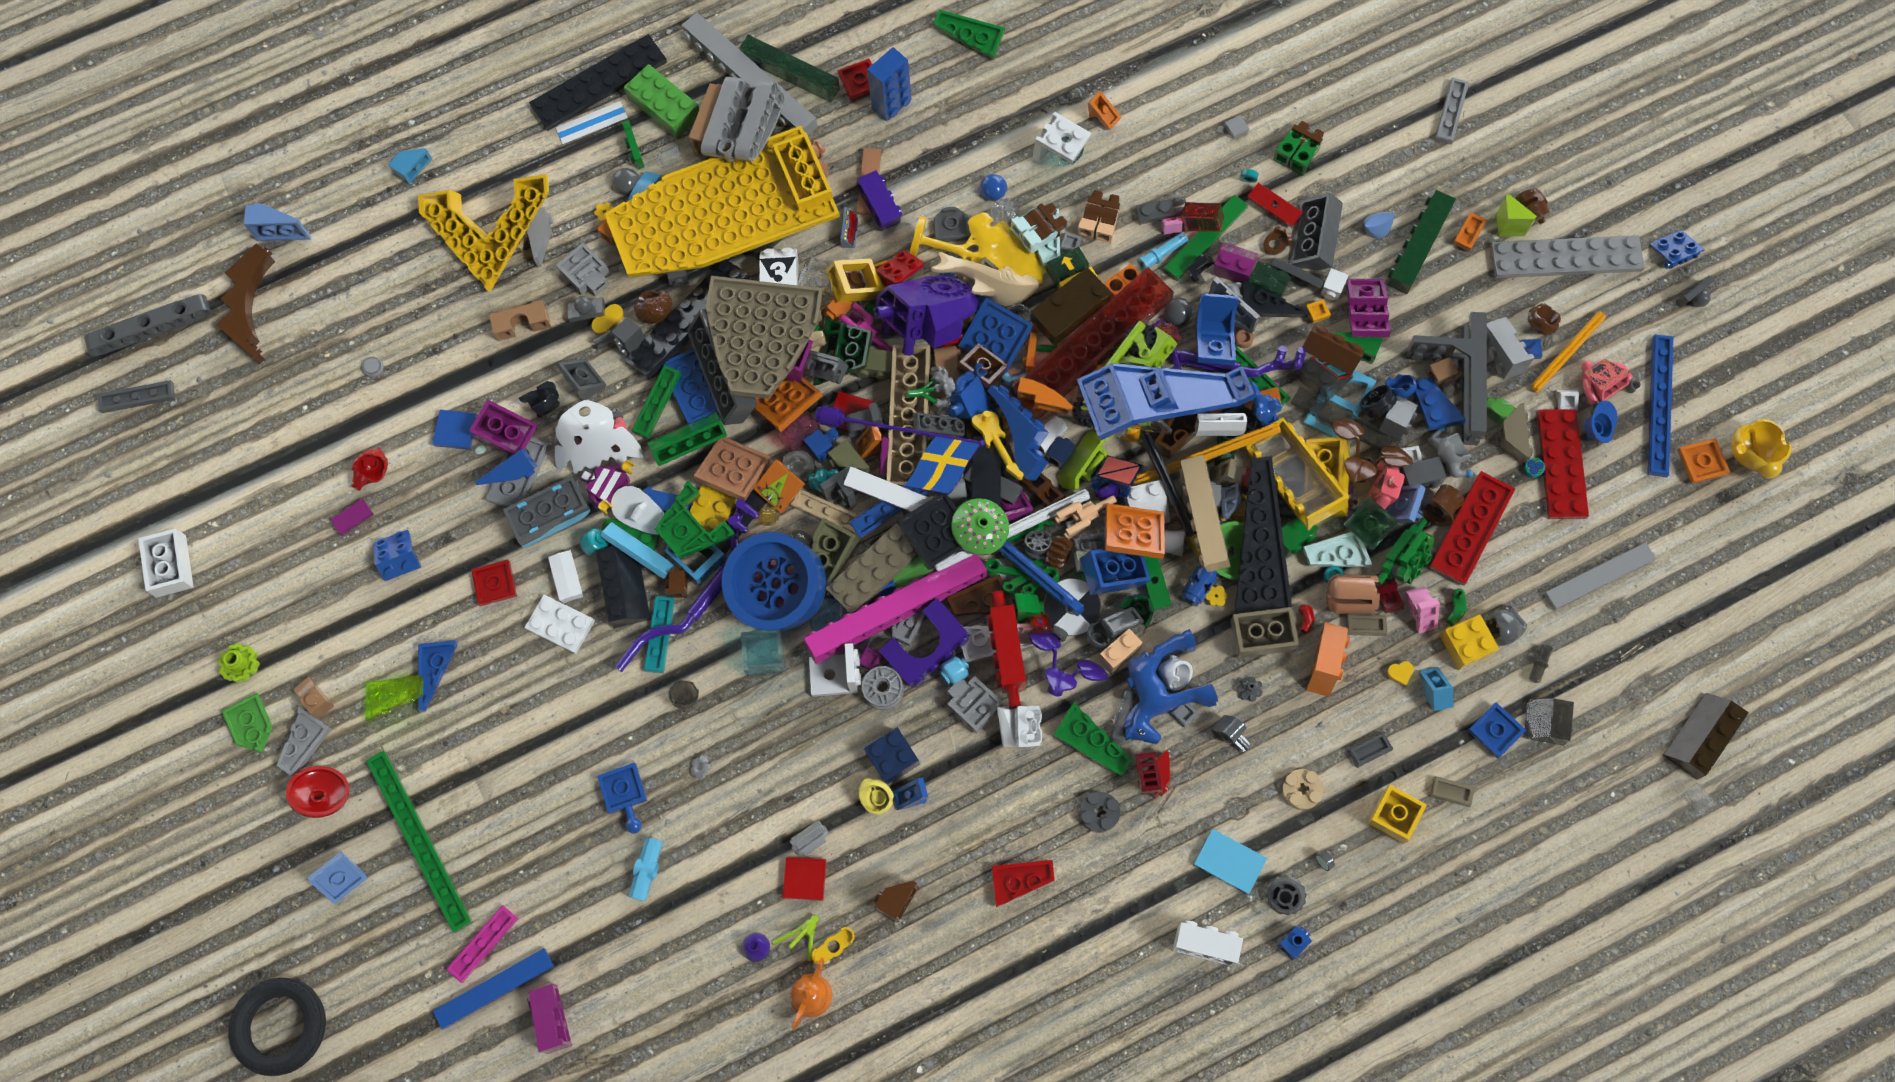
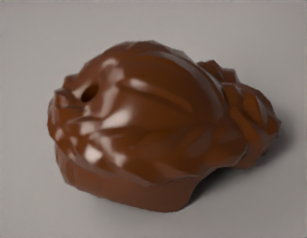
[1528,303,1561,335]

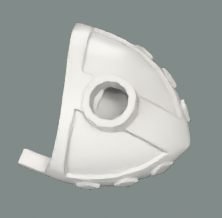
[1158,655,1193,690]

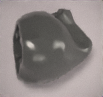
[1485,605,1527,646]

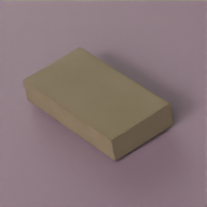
[1346,615,1387,636]
[1430,776,1475,808]

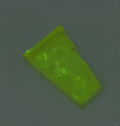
[365,675,423,722]

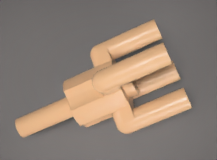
[1054,495,1117,540]

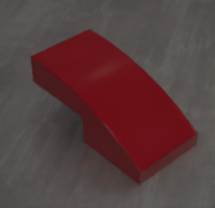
[1375,574,1404,613]

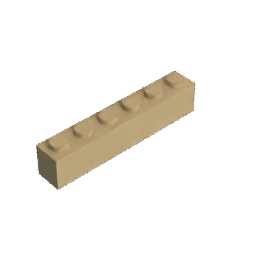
[1179,455,1230,572]

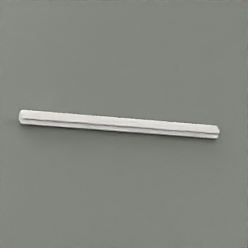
[935,489,1090,571]

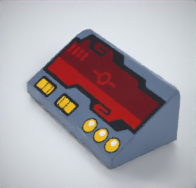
[840,207,858,248]

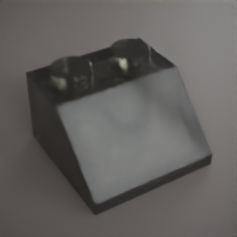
[1523,698,1574,746]

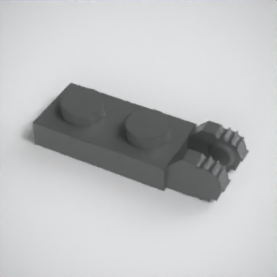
[1136,197,1189,225]

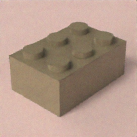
[1231,607,1299,658]

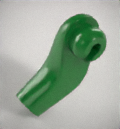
[1446,588,1467,626]

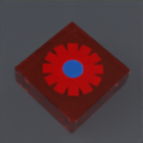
[1028,614,1052,634]

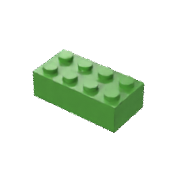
[624,64,700,139]

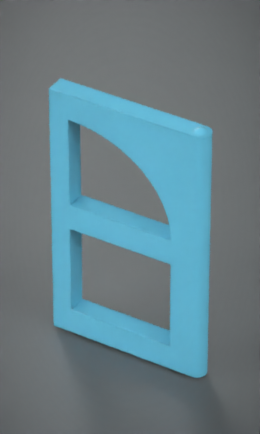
[1303,367,1376,438]

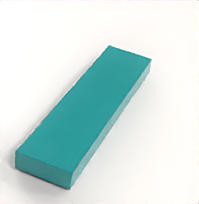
[644,596,675,674]

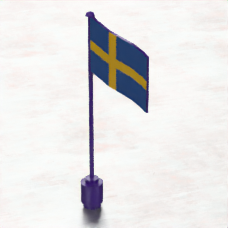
[815,406,985,495]

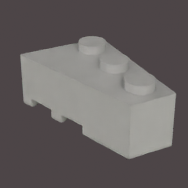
[1487,317,1535,380]

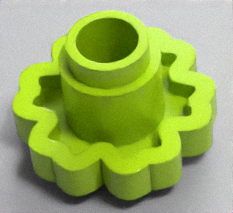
[218,643,260,683]

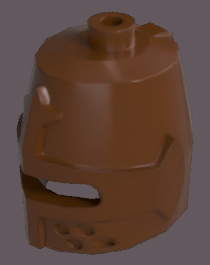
[1515,188,1550,225]

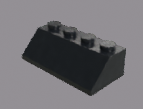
[595,546,651,629]

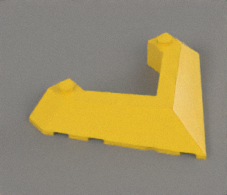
[418,174,549,292]

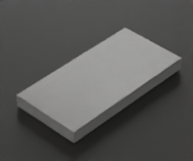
[485,438,550,508]

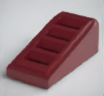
[1135,752,1162,795]

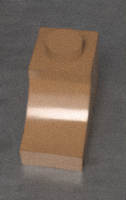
[293,677,334,719]

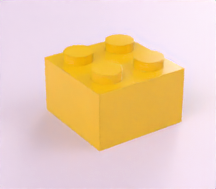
[1440,614,1499,670]
[1367,785,1427,844]

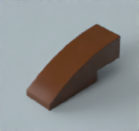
[1019,473,1066,508]

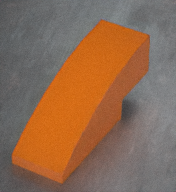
[1017,377,1073,416]

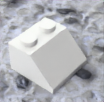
[1123,480,1170,523]

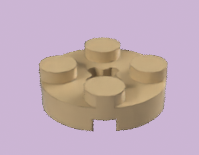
[1282,769,1324,810]

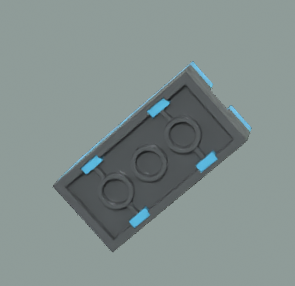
[503,476,590,549]

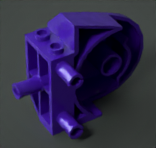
[874,276,978,356]

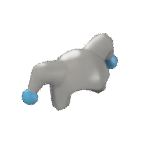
[1428,427,1473,478]

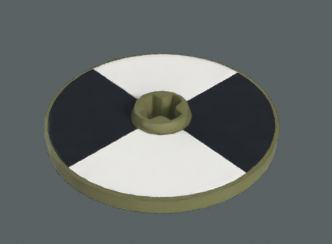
[1043,578,1102,636]

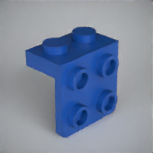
[373,530,421,581]

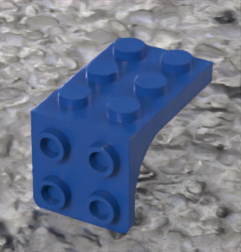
[1195,293,1239,366]

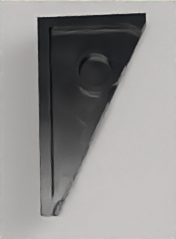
[1242,281,1309,318]

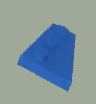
[1414,377,1466,431]

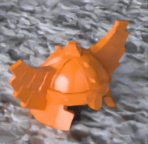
[790,958,833,1030]

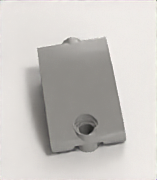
[701,77,784,162]

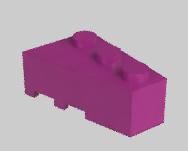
[527,984,572,1054]

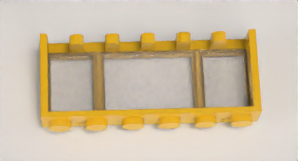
[1245,417,1349,531]

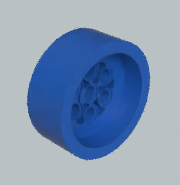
[722,532,826,632]

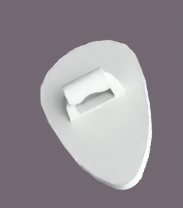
[611,486,665,535]

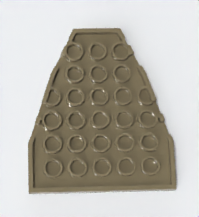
[706,276,823,399]

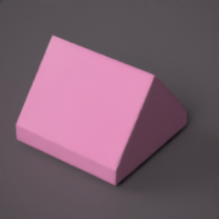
[1161,216,1182,235]

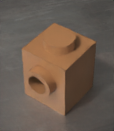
[1426,357,1459,387]

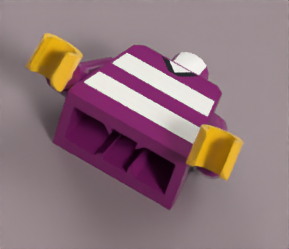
[581,460,635,515]

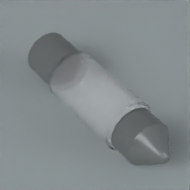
[1110,687,1136,745]

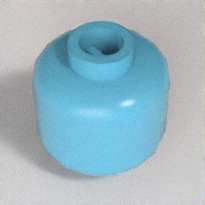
[939,656,969,685]

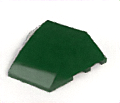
[813,317,873,386]

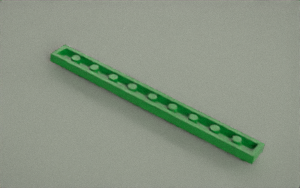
[366,750,473,933]

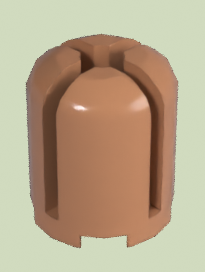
[1326,574,1380,615]

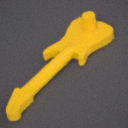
[971,411,1024,480]

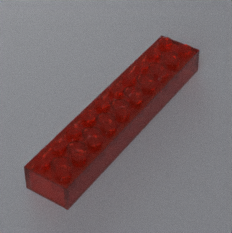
[1012,267,1174,420]

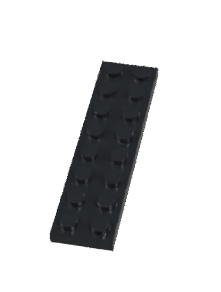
[529,34,667,131]
[624,259,751,379]

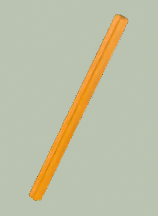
[1119,423,1281,492]

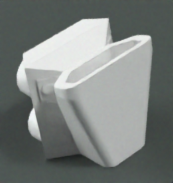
[997,706,1042,747]

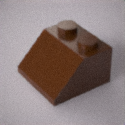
[873,881,919,923]

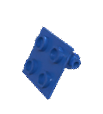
[1650,230,1705,269]

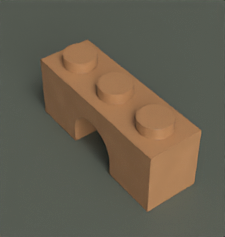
[489,300,551,341]

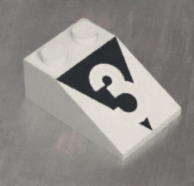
[760,247,799,285]

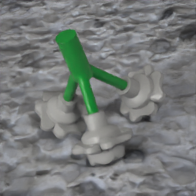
[906,366,955,416]

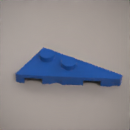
[418,640,458,712]

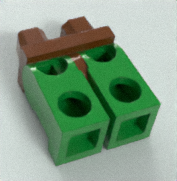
[1273,121,1324,176]

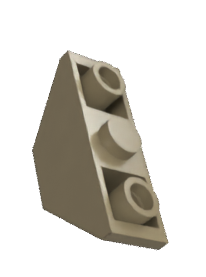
[1498,403,1533,463]

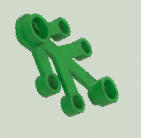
[985,558,1060,595]

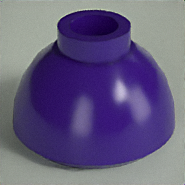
[1093,481,1119,501]
[742,933,770,962]

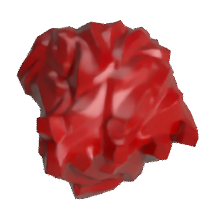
[351,447,389,491]

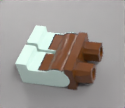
[1011,203,1067,254]

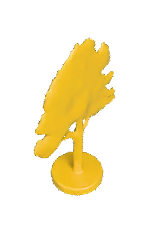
[910,212,1047,285]

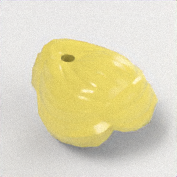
[859,778,894,815]

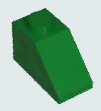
[1014,593,1044,623]

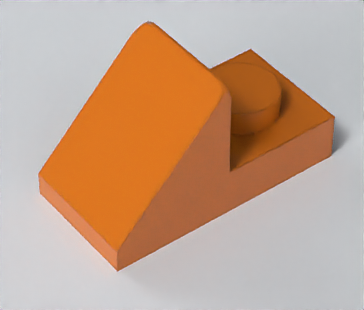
[1088,90,1122,130]
[854,426,882,459]

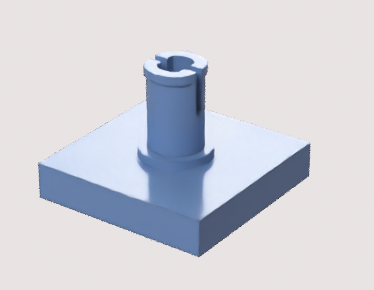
[1381,484,1426,525]
[307,851,368,904]

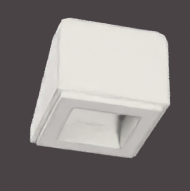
[1556,390,1579,411]

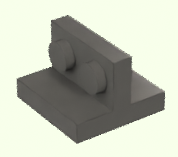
[820,464,857,509]

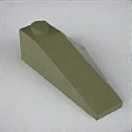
[812,518,860,597]

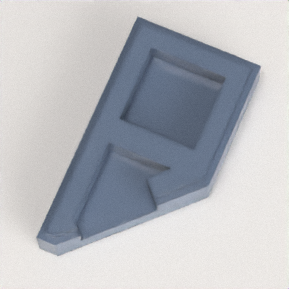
[1221,483,1242,520]

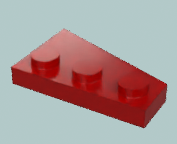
[992,860,1055,908]

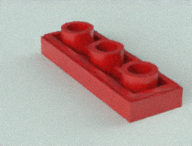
[1247,182,1303,228]

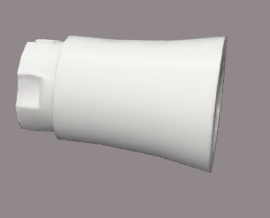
[1038,416,1068,457]

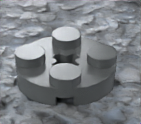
[1080,792,1120,833]

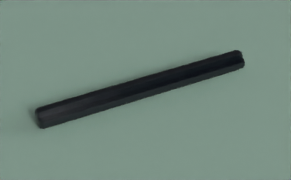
[1140,433,1197,537]

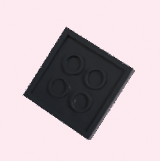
[896,494,962,570]

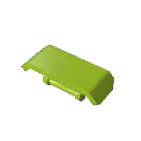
[1058,430,1114,490]

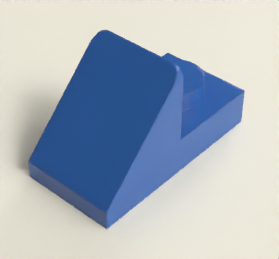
[892,778,928,810]

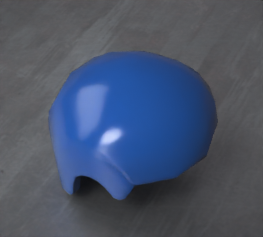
[978,174,1008,201]
[1385,374,1417,398]

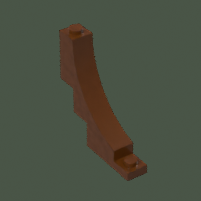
[216,243,275,364]

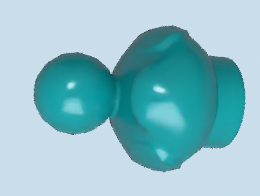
[809,467,840,492]

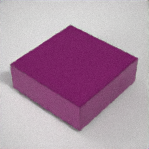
[860,646,884,671]

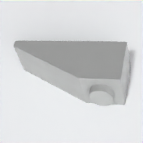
[527,207,553,267]

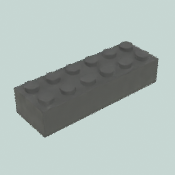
[687,309,757,425]

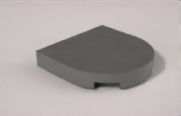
[933,207,971,242]

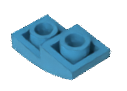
[628,171,662,201]

